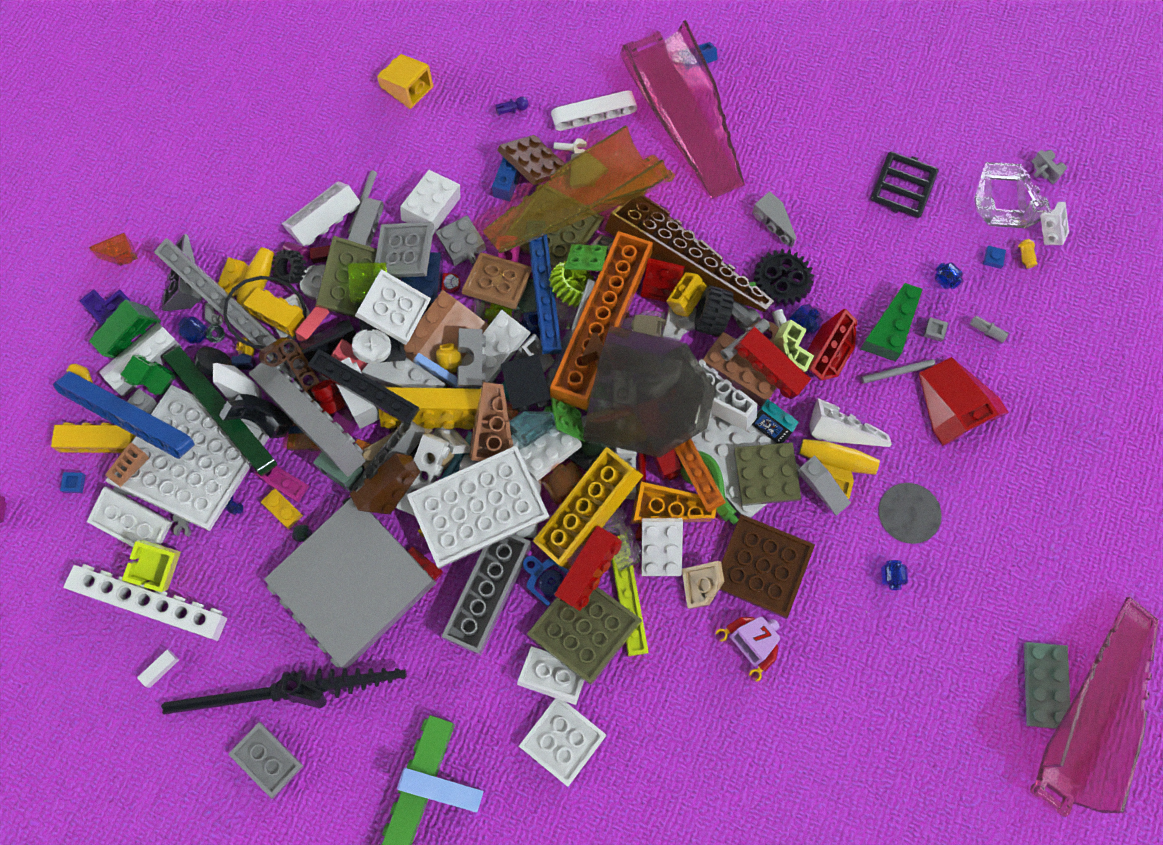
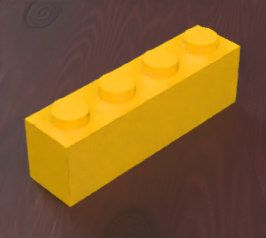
[51,422,136,453]

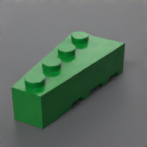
[860,283,923,362]

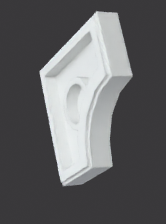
[662,306,697,342]

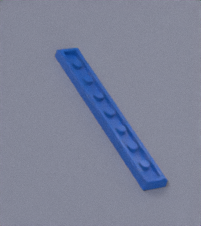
[526,222,562,354]

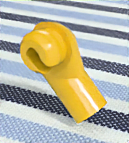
[67,363,93,383]

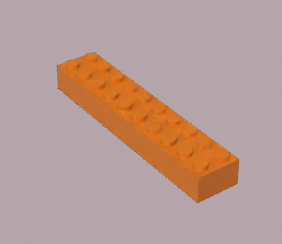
[550,231,653,410]

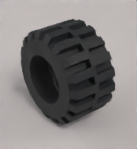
[694,285,734,337]

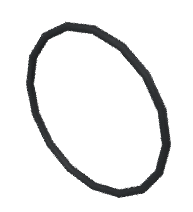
[223,276,307,349]

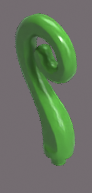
[680,451,739,525]

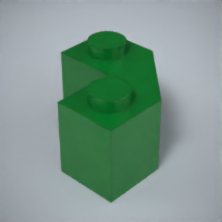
[120,355,177,395]

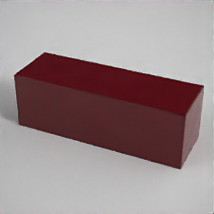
[309,245,330,264]

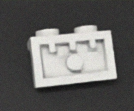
[1040,202,1069,245]

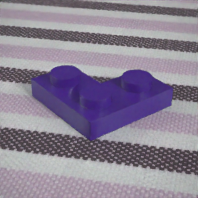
[79,289,131,325]

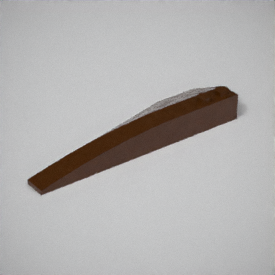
[604,191,774,312]

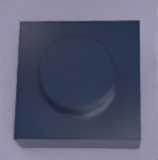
[232,354,256,370]

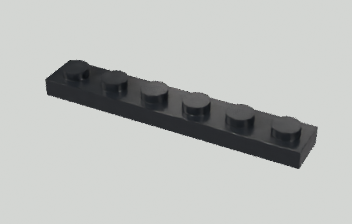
[308,349,420,426]

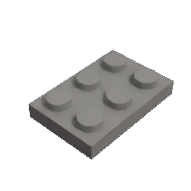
[229,722,304,799]

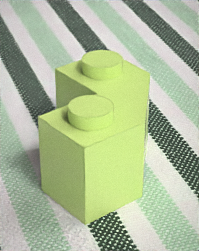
[773,320,814,373]

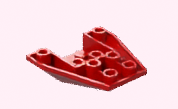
[919,357,1009,446]

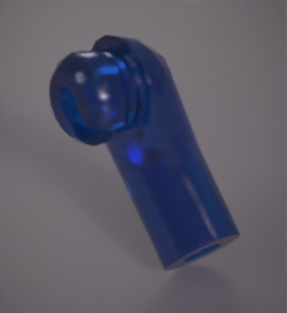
[225,496,243,515]

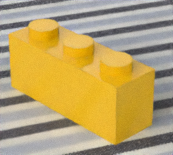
[243,288,305,337]

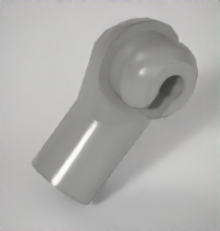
[205,303,223,327]

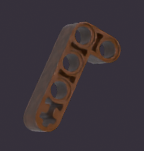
[259,337,320,404]

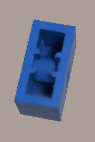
[492,157,521,202]

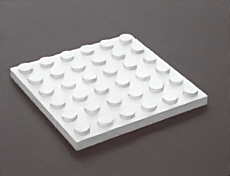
[105,385,269,531]

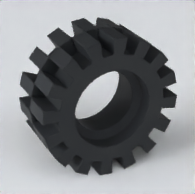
[271,250,307,284]

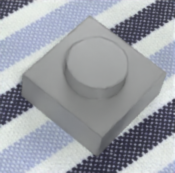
[924,317,948,342]

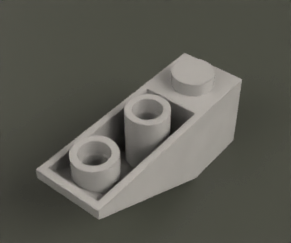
[752,191,796,248]

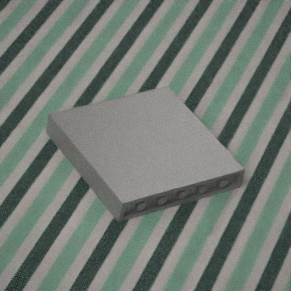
[264,498,437,669]

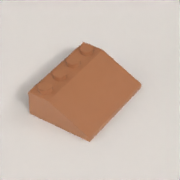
[403,290,489,387]

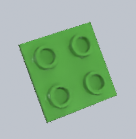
[565,244,608,271]
[544,398,586,442]

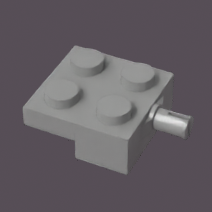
[436,215,486,266]

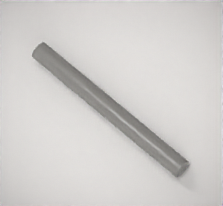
[348,170,377,235]
[564,279,595,352]
[861,359,935,384]

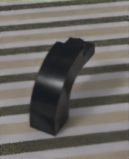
[219,394,294,439]

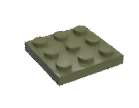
[734,442,801,506]

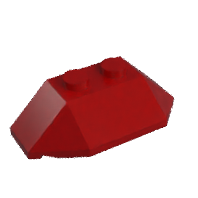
[807,309,857,381]

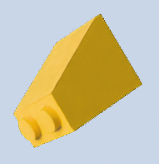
[377,54,434,109]

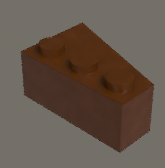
[350,453,421,515]

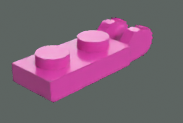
[254,466,309,503]

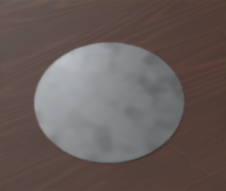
[879,483,941,544]

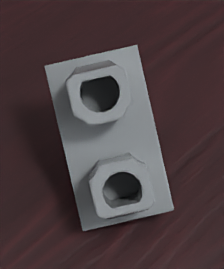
[1031,150,1067,185]

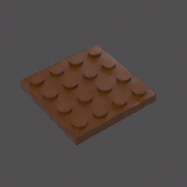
[719,514,815,619]

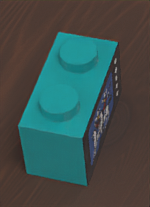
[752,399,798,444]

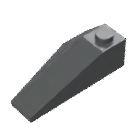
[162,234,202,311]

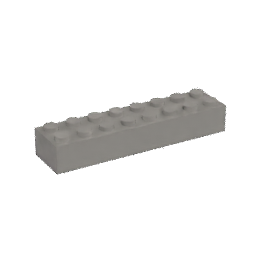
[249,359,366,477]

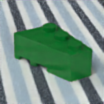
[89,299,161,358]

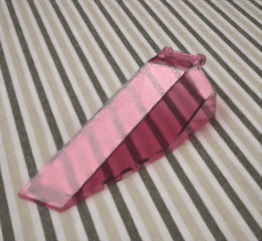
[620,20,745,199]
[1030,597,1158,817]

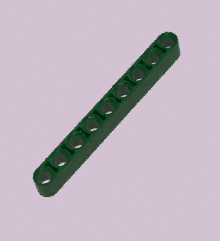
[162,345,278,477]

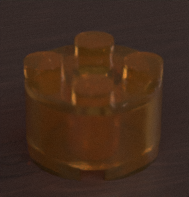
[541,461,583,505]

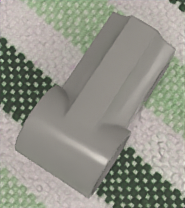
[731,301,761,332]

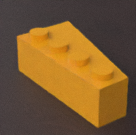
[630,482,717,524]

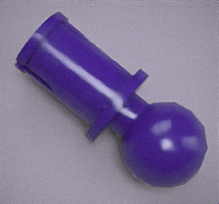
[495,97,529,116]

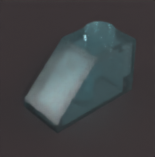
[509,411,556,447]

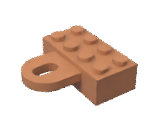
[703,321,779,407]

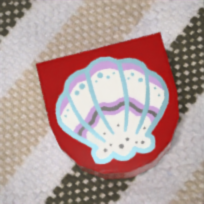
[441,273,461,293]

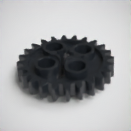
[753,249,814,307]

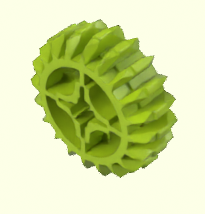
[549,260,596,308]

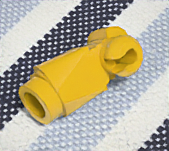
[1018,239,1038,269]

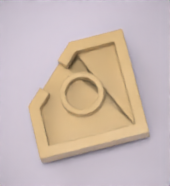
[682,561,724,609]

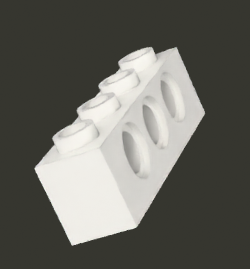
[396,433,450,516]

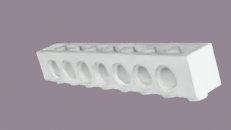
[63,564,228,641]

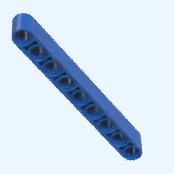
[53,371,195,459]

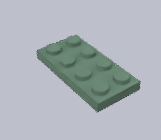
[1024,642,1072,730]

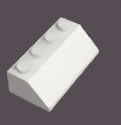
[282,181,361,246]
[99,322,182,397]

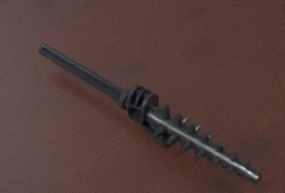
[161,668,407,715]

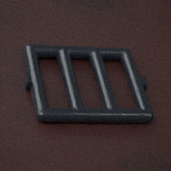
[870,151,939,218]

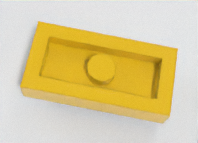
[261,488,303,529]

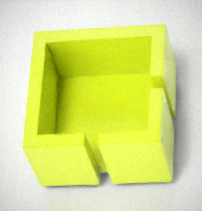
[122,540,181,592]

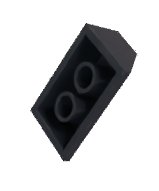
[297,319,356,363]

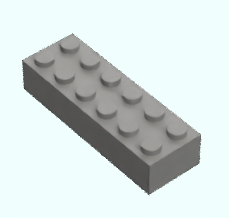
[442,534,531,656]

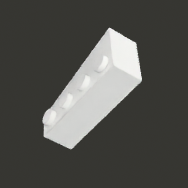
[362,357,447,388]
[680,359,757,431]

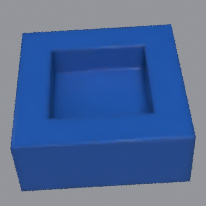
[983,246,1006,269]
[60,472,86,494]

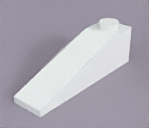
[213,363,262,400]
[809,398,892,447]

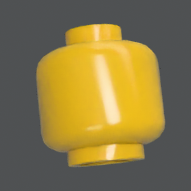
[436,343,462,373]

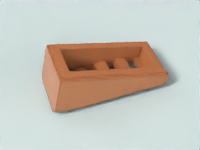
[105,442,149,487]

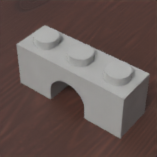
[457,328,486,389]

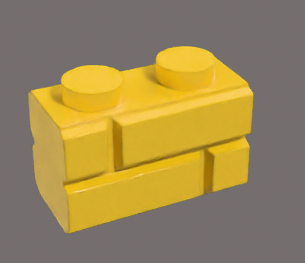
[666,272,707,317]

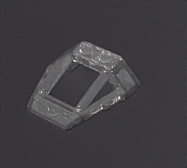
[974,162,1052,228]

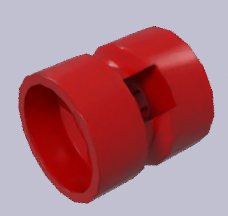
[311,379,346,414]

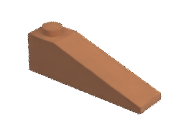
[469,382,513,461]

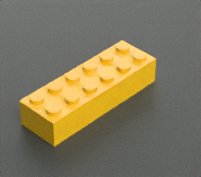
[378,387,481,430]
[533,447,643,569]

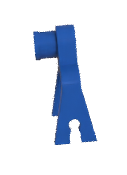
[523,556,569,607]

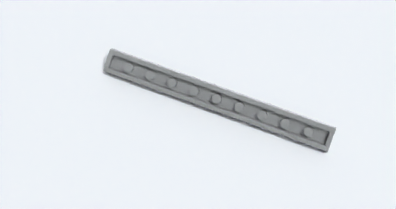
[154,238,300,378]

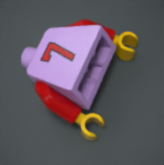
[716,617,780,682]

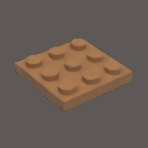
[462,252,532,310]

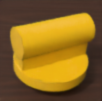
[236,337,255,358]

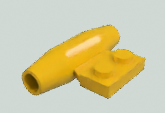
[217,247,274,309]
[799,439,880,499]

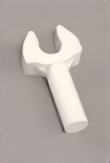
[554,138,587,154]

